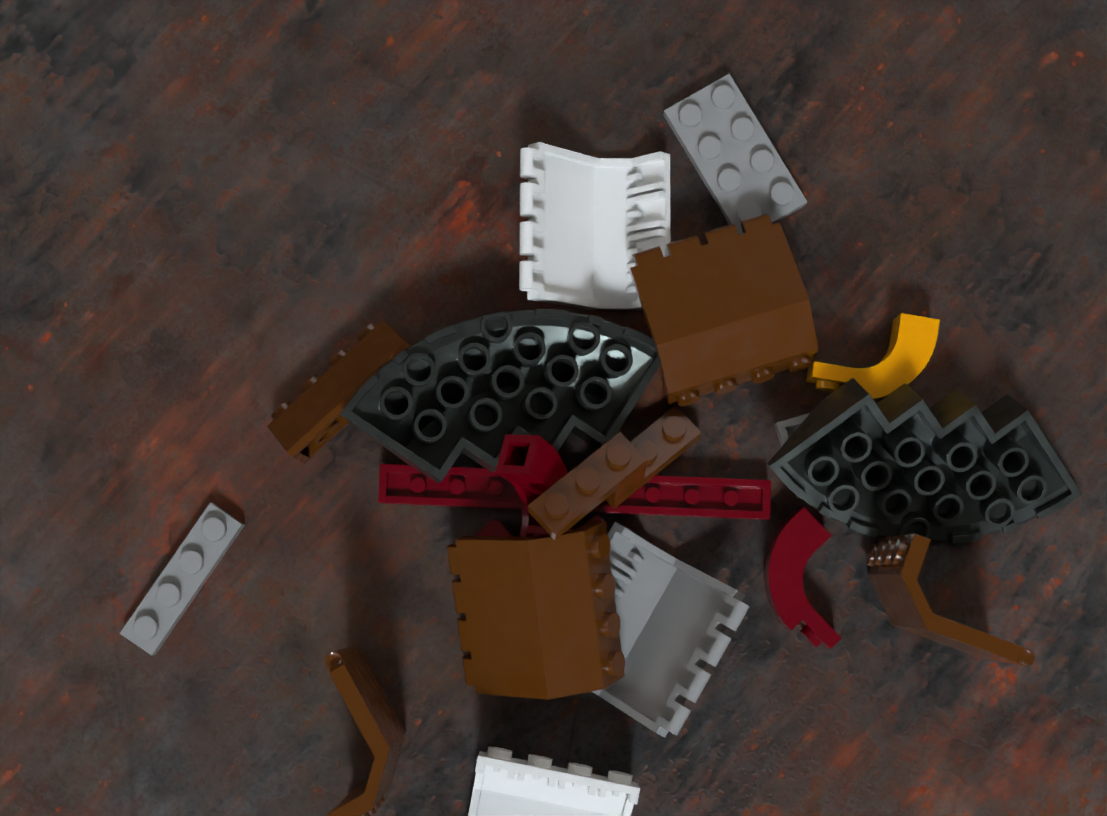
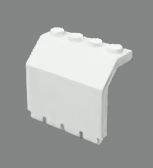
[519,142,671,310]
[468,747,640,816]

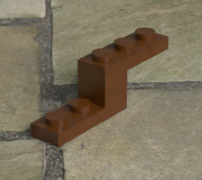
[528,406,702,540]

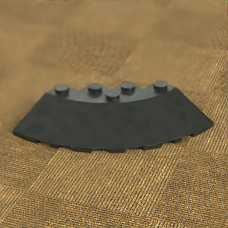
[340,309,660,484]
[767,378,1083,544]

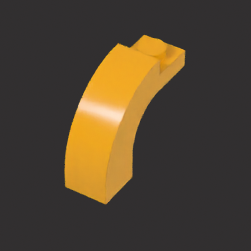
[806,313,940,401]

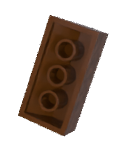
[267,320,410,463]

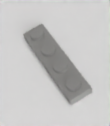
[120,503,245,656]

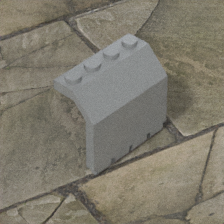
[591,522,749,737]

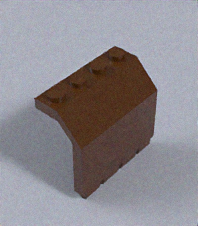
[630,214,818,406]
[447,521,625,700]
[866,533,1035,666]
[325,646,406,816]

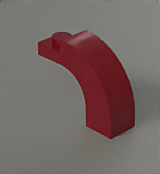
[496,434,573,537]
[763,507,842,649]

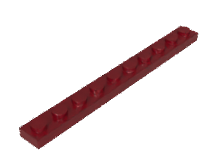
[378,464,771,520]

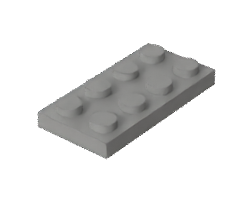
[663,74,807,234]

